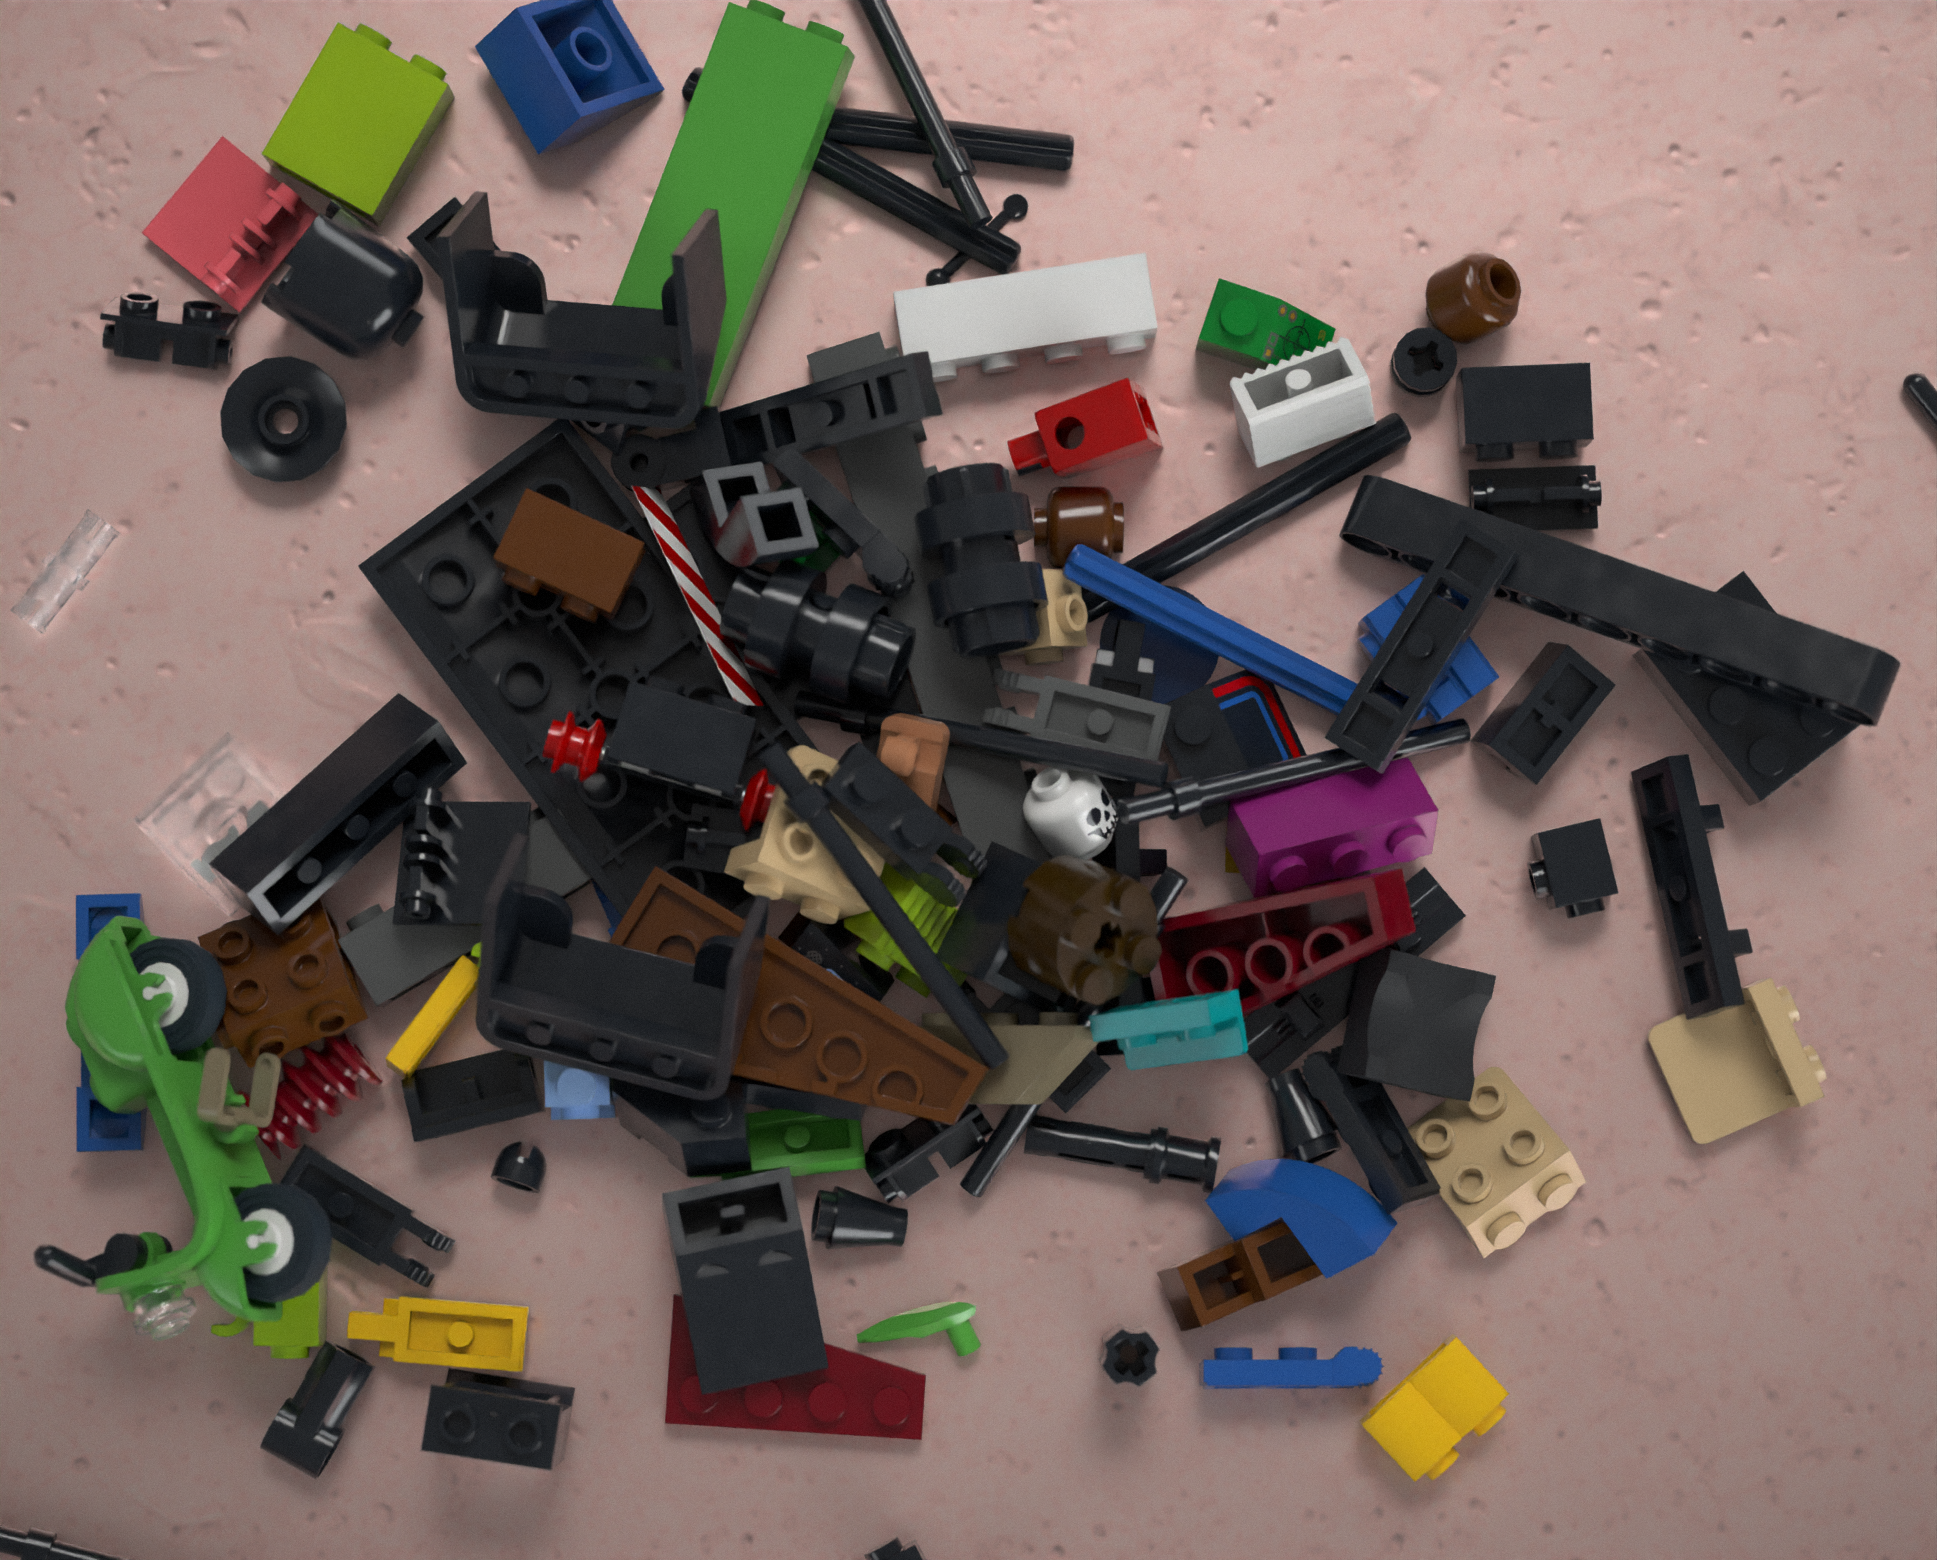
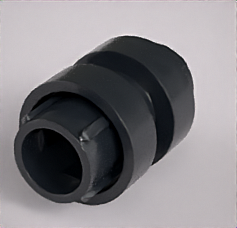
[914,463,1049,658]
[720,559,916,706]

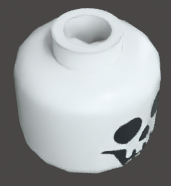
[1022,766,1118,860]

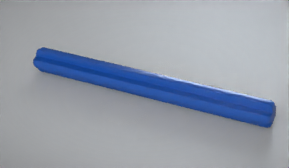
[1062,544,1357,716]

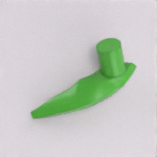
[857,1301,981,1356]

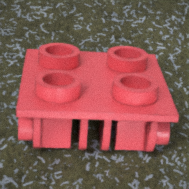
[142,136,318,313]

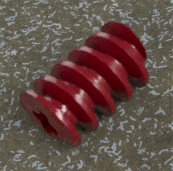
[236,1030,383,1160]

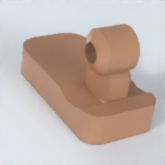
[877,713,950,812]

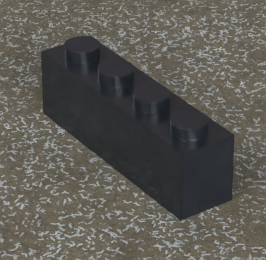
[209,693,467,935]

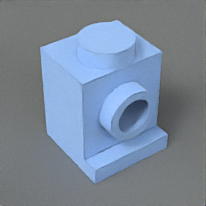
[544,1060,616,1120]

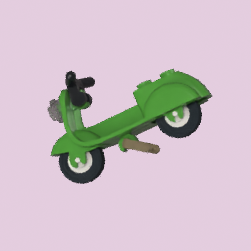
[33,916,332,1341]

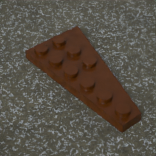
[609,866,988,1126]

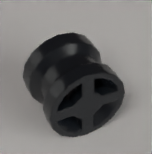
[1390,327,1457,397]

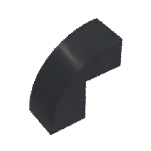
[689,461,819,567]

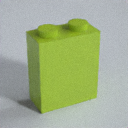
[262,22,455,227]

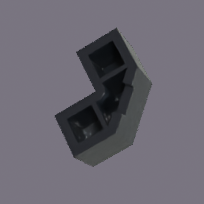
[612,1078,752,1177]

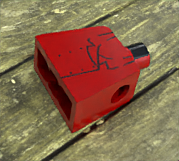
[1007,377,1163,479]

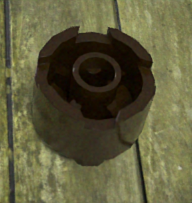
[1007,855,1162,1005]

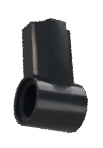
[260,1340,376,1479]

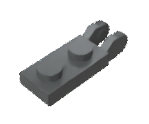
[982,669,1171,761]

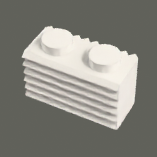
[1229,337,1376,468]

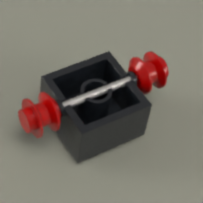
[542,676,776,832]

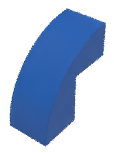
[1205,1159,1397,1279]

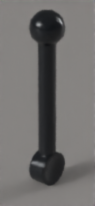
[926,194,1028,286]

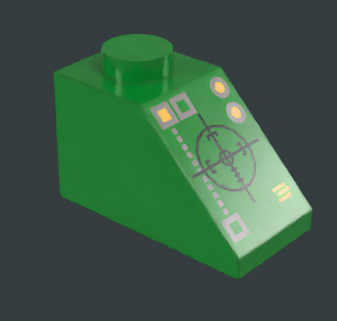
[1195,278,1336,370]

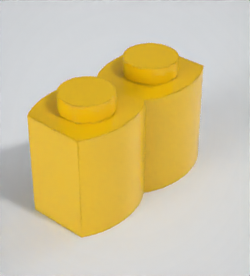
[1359,1334,1509,1482]

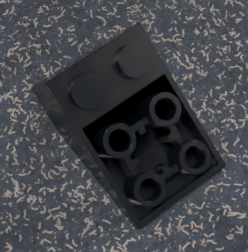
[662,1167,829,1395]

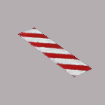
[631,486,764,706]

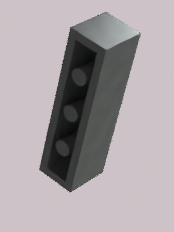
[338,807,594,1007]

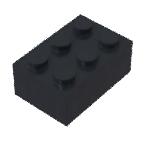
[1632,571,1860,806]

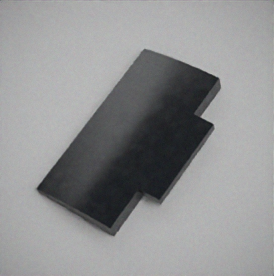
[358,419,820,920]

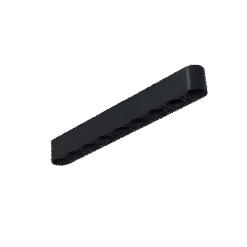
[1339,475,1901,726]

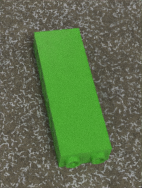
[612,0,855,408]

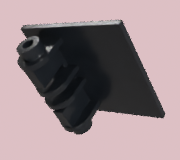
[392,788,531,926]

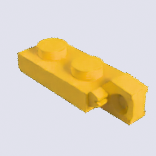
[347,1296,529,1372]

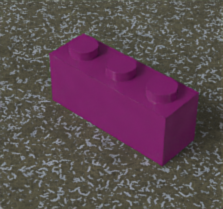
[1225,757,1439,898]

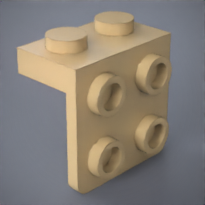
[724,745,885,924]
[1647,978,1827,1144]
[1407,1067,1586,1258]

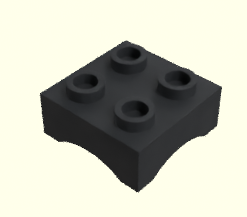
[1337,948,1496,1102]

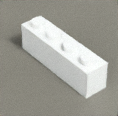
[893,253,1158,383]

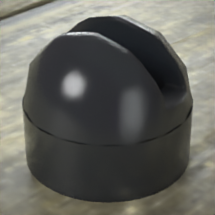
[491,1141,547,1193]

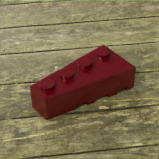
[1149,868,1416,1017]

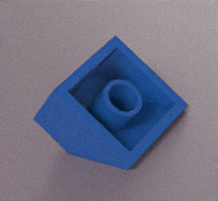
[475,0,665,155]

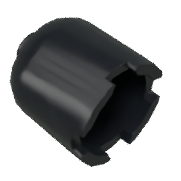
[261,199,425,360]

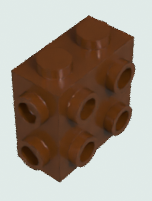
[198,896,368,1069]

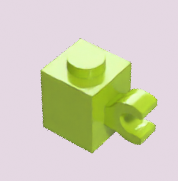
[211,1266,328,1359]

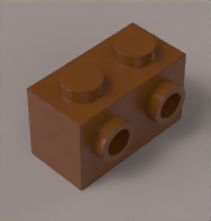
[493,488,646,623]

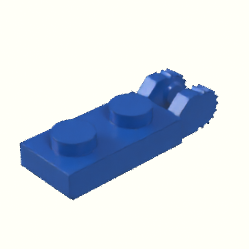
[1199,1347,1384,1389]

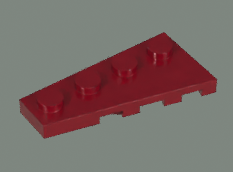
[665,1294,926,1440]

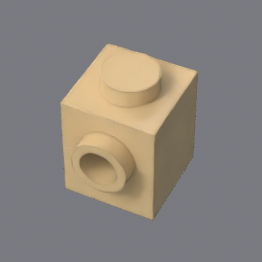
[999,569,1088,666]

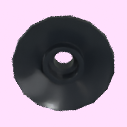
[220,356,348,483]

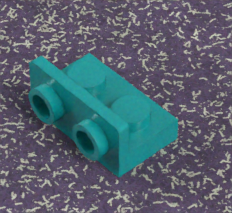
[1089,989,1248,1070]

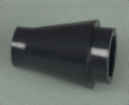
[1265,1068,1342,1164]
[811,1186,908,1249]

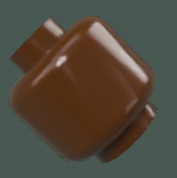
[1425,251,1521,345]
[1034,486,1124,569]

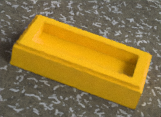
[385,955,479,1079]

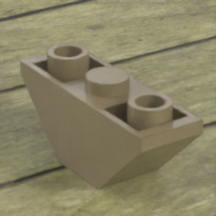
[919,1012,1099,1104]

